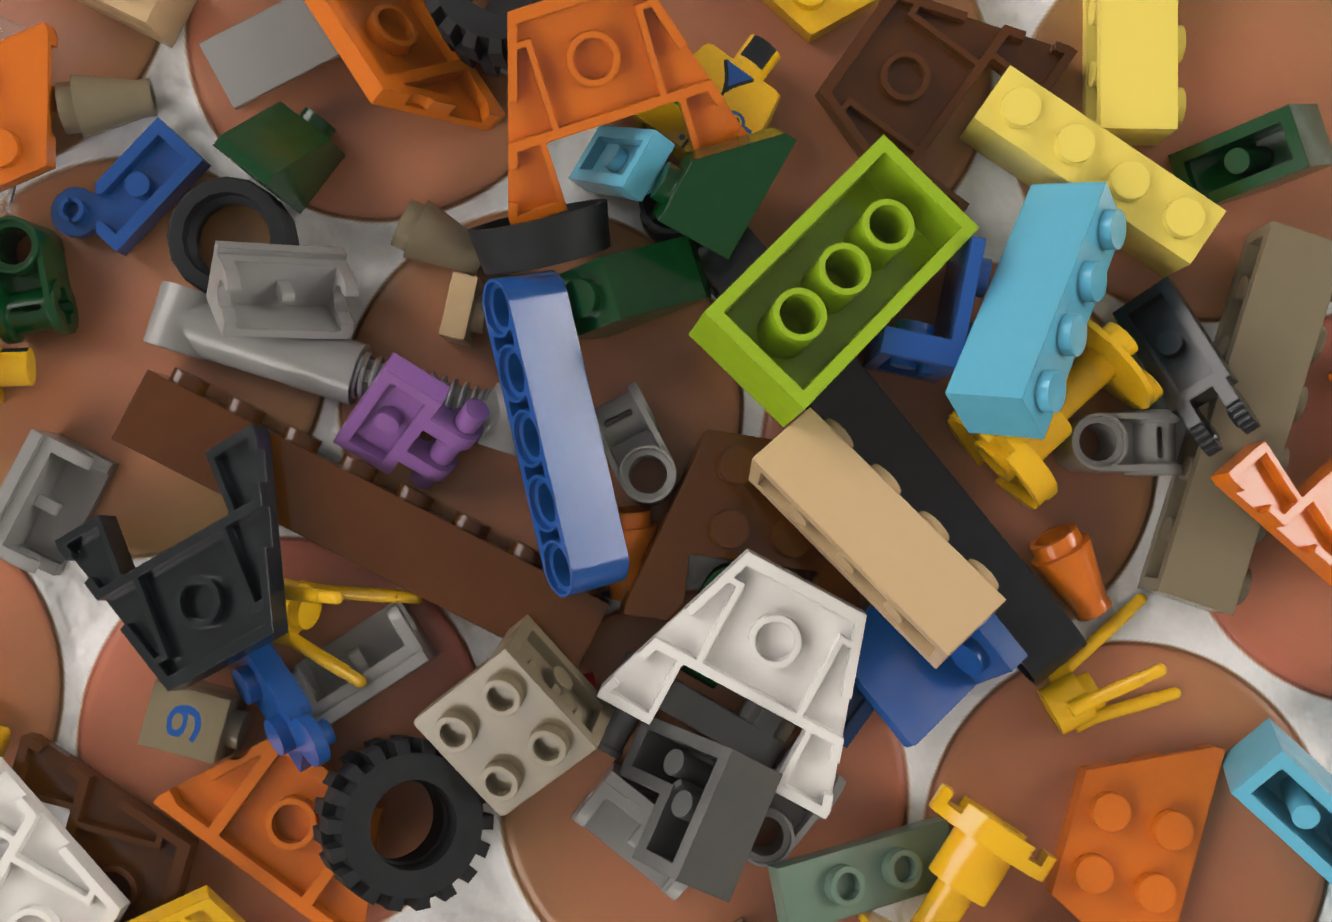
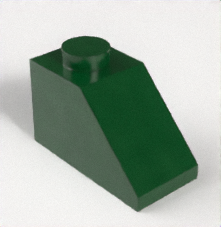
[213,101,345,214]
[1168,104,1332,205]
[650,127,797,259]
[559,236,712,340]

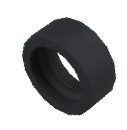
[167,176,299,293]

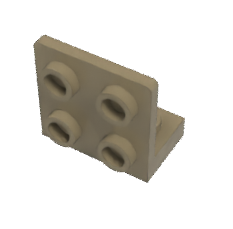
[414,614,615,816]

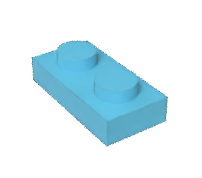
[568,125,675,202]

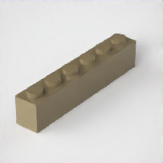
[1137,221,1332,615]

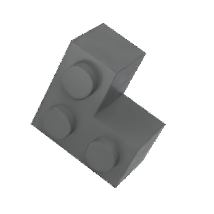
[618,717,783,902]

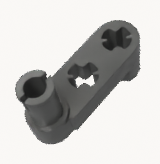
[598,651,796,769]

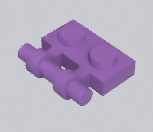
[333,352,489,489]

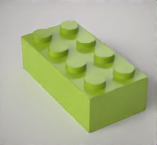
[688,134,980,428]

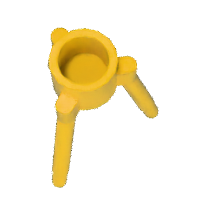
[273,577,423,688]
[1037,593,1182,735]

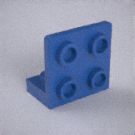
[863,236,992,383]
[854,604,1028,747]

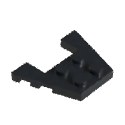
[55,424,288,691]

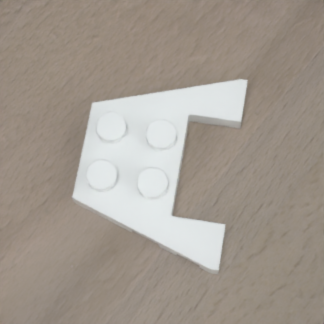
[597,548,867,819]
[0,756,131,922]

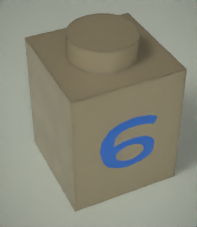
[137,679,252,764]

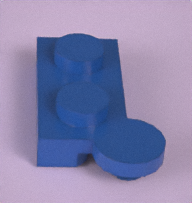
[51,117,212,256]
[232,643,336,772]

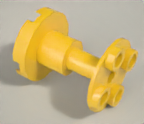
[947,318,1163,510]
[857,782,1057,922]

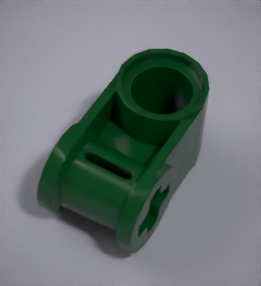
[0,216,78,345]

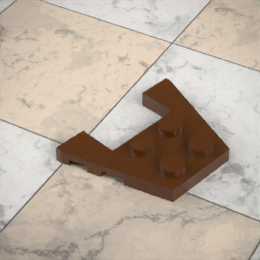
[815,0,1078,212]
[619,429,862,621]
[12,732,199,922]

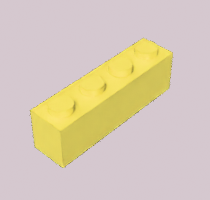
[1082,0,1186,146]
[958,65,1226,278]

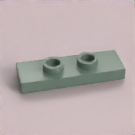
[767,817,950,922]

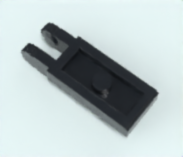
[1112,276,1261,457]

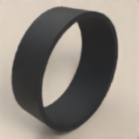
[467,199,611,275]

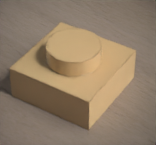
[439,272,487,348]

